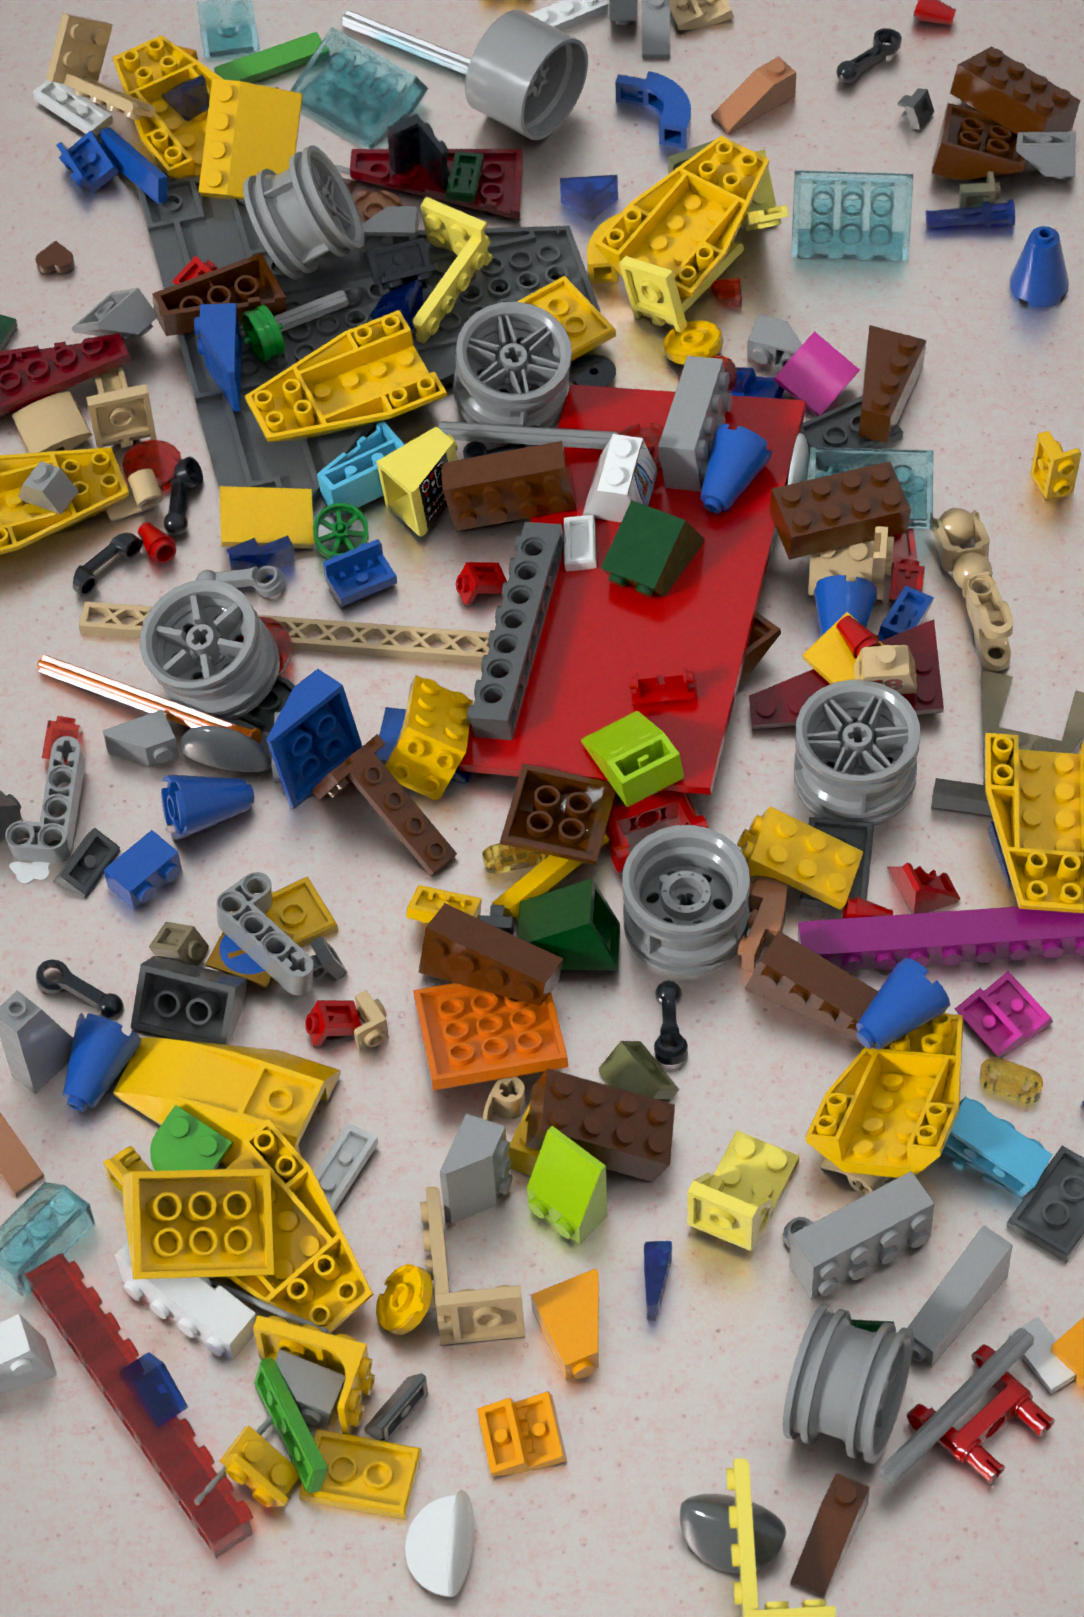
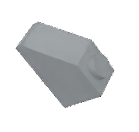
[642,0,670,59]
[1016,132,1076,179]
[358,206,419,252]
[18,461,79,514]
[102,709,179,767]
[275,1349,346,1426]

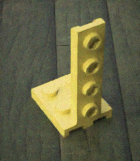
[740,149,789,231]
[413,197,493,344]
[619,242,744,333]
[726,1458,836,1617]

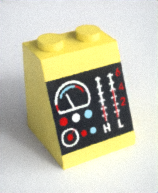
[376,426,458,537]

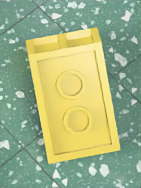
[687,1130,800,1251]

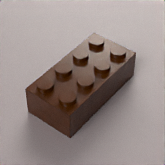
[950,46,1081,135]
[441,441,576,531]
[769,461,911,560]
[525,1068,675,1182]

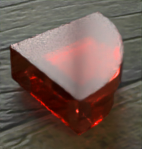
[711,278,742,307]

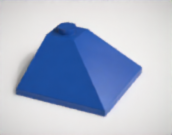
[266,669,362,808]

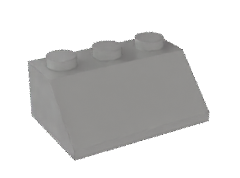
[440,1114,513,1224]

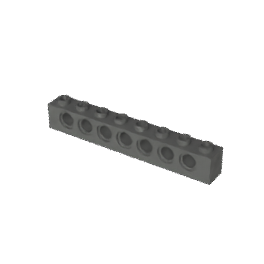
[467,522,564,740]

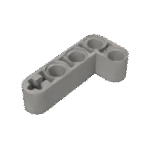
[5,736,85,863]
[217,872,314,996]

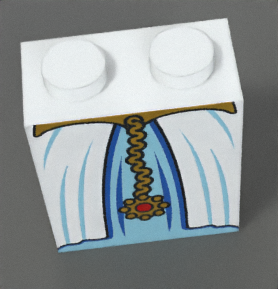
[583,434,658,523]

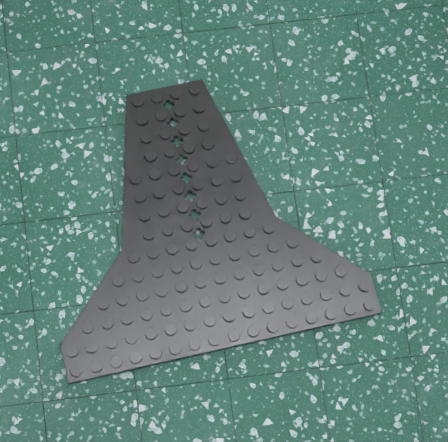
[137,176,600,505]

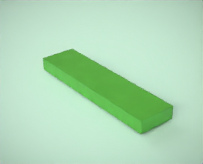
[214,32,328,83]
[254,1357,328,1493]

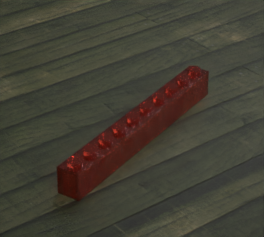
[25,1252,254,1558]

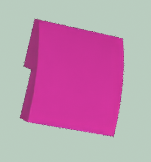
[773,331,860,417]
[955,971,1053,1058]

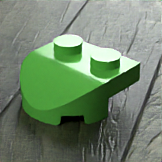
[150,1105,233,1171]

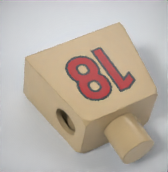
[854,645,917,694]

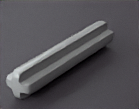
[274,290,348,332]

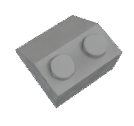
[71,288,159,338]

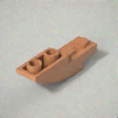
[737,876,787,972]

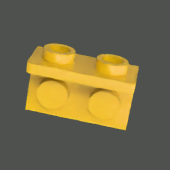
[1030,430,1081,500]
[406,885,482,923]
[219,1426,299,1508]

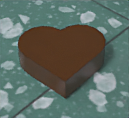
[35,241,75,274]

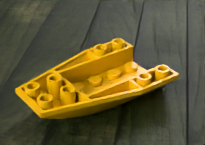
[112,35,224,179]
[595,136,770,299]
[245,310,447,442]
[0,447,129,555]
[985,733,1084,913]
[805,1013,963,1178]
[113,1037,341,1166]
[226,1118,374,1334]

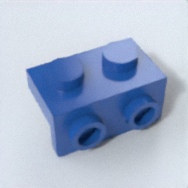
[56,131,120,193]
[323,539,397,607]

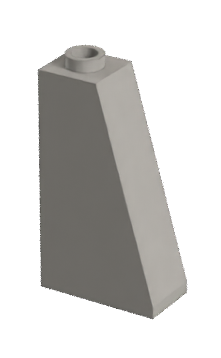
[0,990,73,1094]
[907,1225,1013,1367]

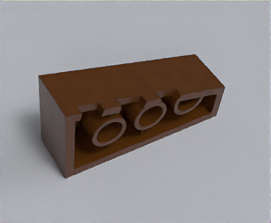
[152,253,286,336]
[859,325,927,444]
[418,903,563,1006]
[745,931,878,1042]

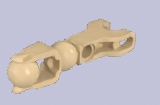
[929,508,1013,671]

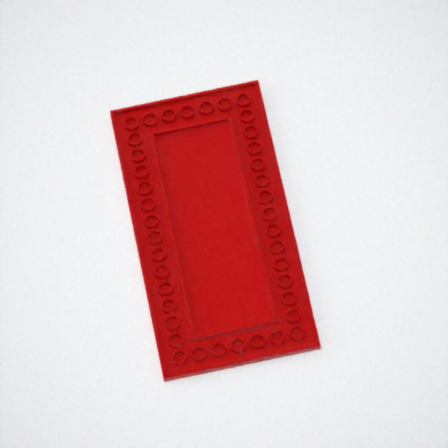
[458,385,807,795]

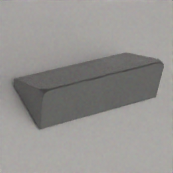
[931,778,992,816]
[53,828,120,897]
[364,1373,428,1442]

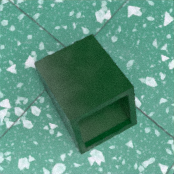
[601,500,705,598]
[516,878,620,971]

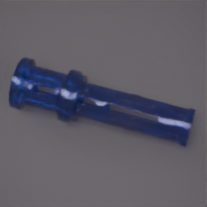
[925,199,1015,229]

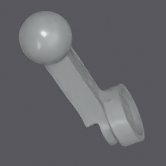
[196,565,286,597]

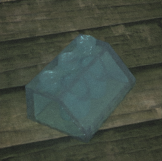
[0,1182,95,1297]

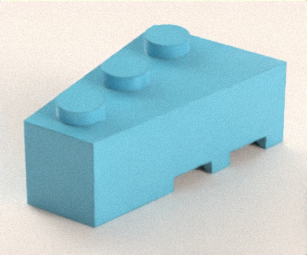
[317,420,404,516]
[942,1096,1053,1198]

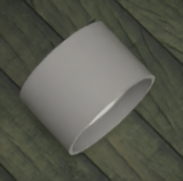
[465,10,588,140]

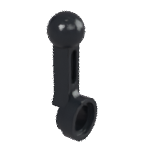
[836,28,902,83]
[163,456,203,535]
[36,959,124,1019]
[654,980,688,1065]

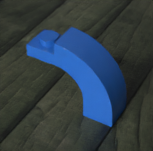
[615,71,691,149]

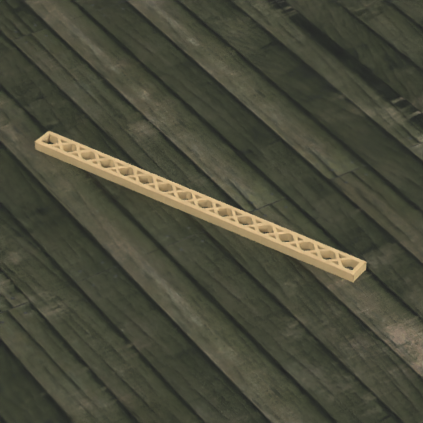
[79,601,490,664]

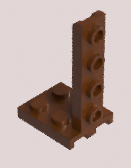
[311,734,457,875]

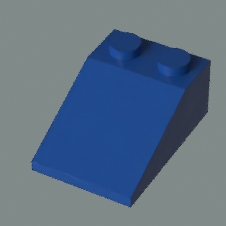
[194,303,242,412]

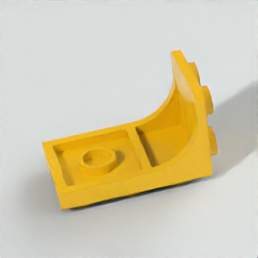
[384,675,473,800]
[737,806,863,910]
[253,1315,375,1435]

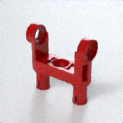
[605,790,709,874]
[906,1344,1055,1484]

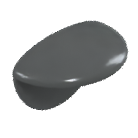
[180,719,272,772]
[680,1494,786,1573]

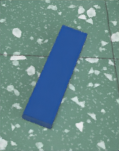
[101,127,168,204]

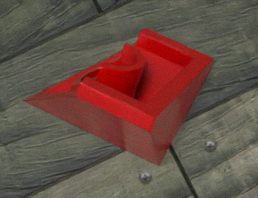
[887,863,960,914]

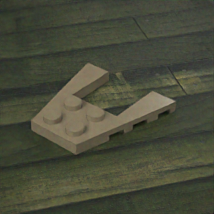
[980,670,1084,785]

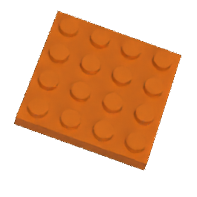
[413,983,569,1090]

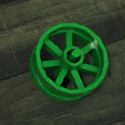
[241,305,285,362]
[313,503,369,560]

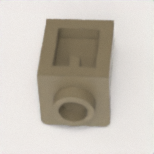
[958,171,1001,213]
[149,922,209,966]

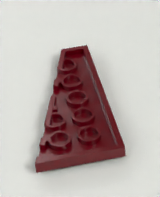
[350,149,523,220]
[0,333,131,416]
[749,619,944,730]

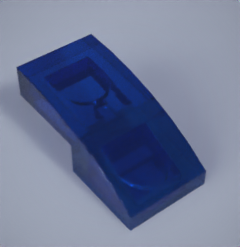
[725,367,785,399]
[226,535,295,570]

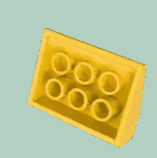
[198,79,303,199]
[123,1168,274,1280]

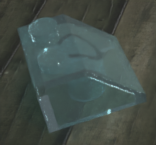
[196,0,260,58]

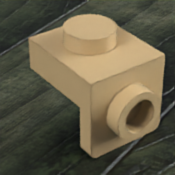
[354,990,389,1051]

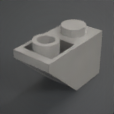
[747,314,803,369]

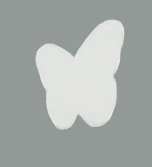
[9,861,50,884]

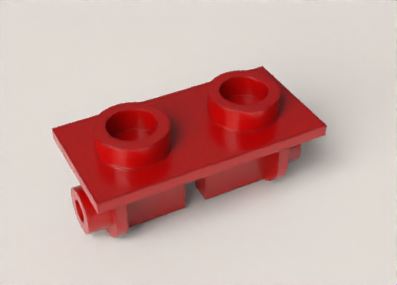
[629,668,696,706]

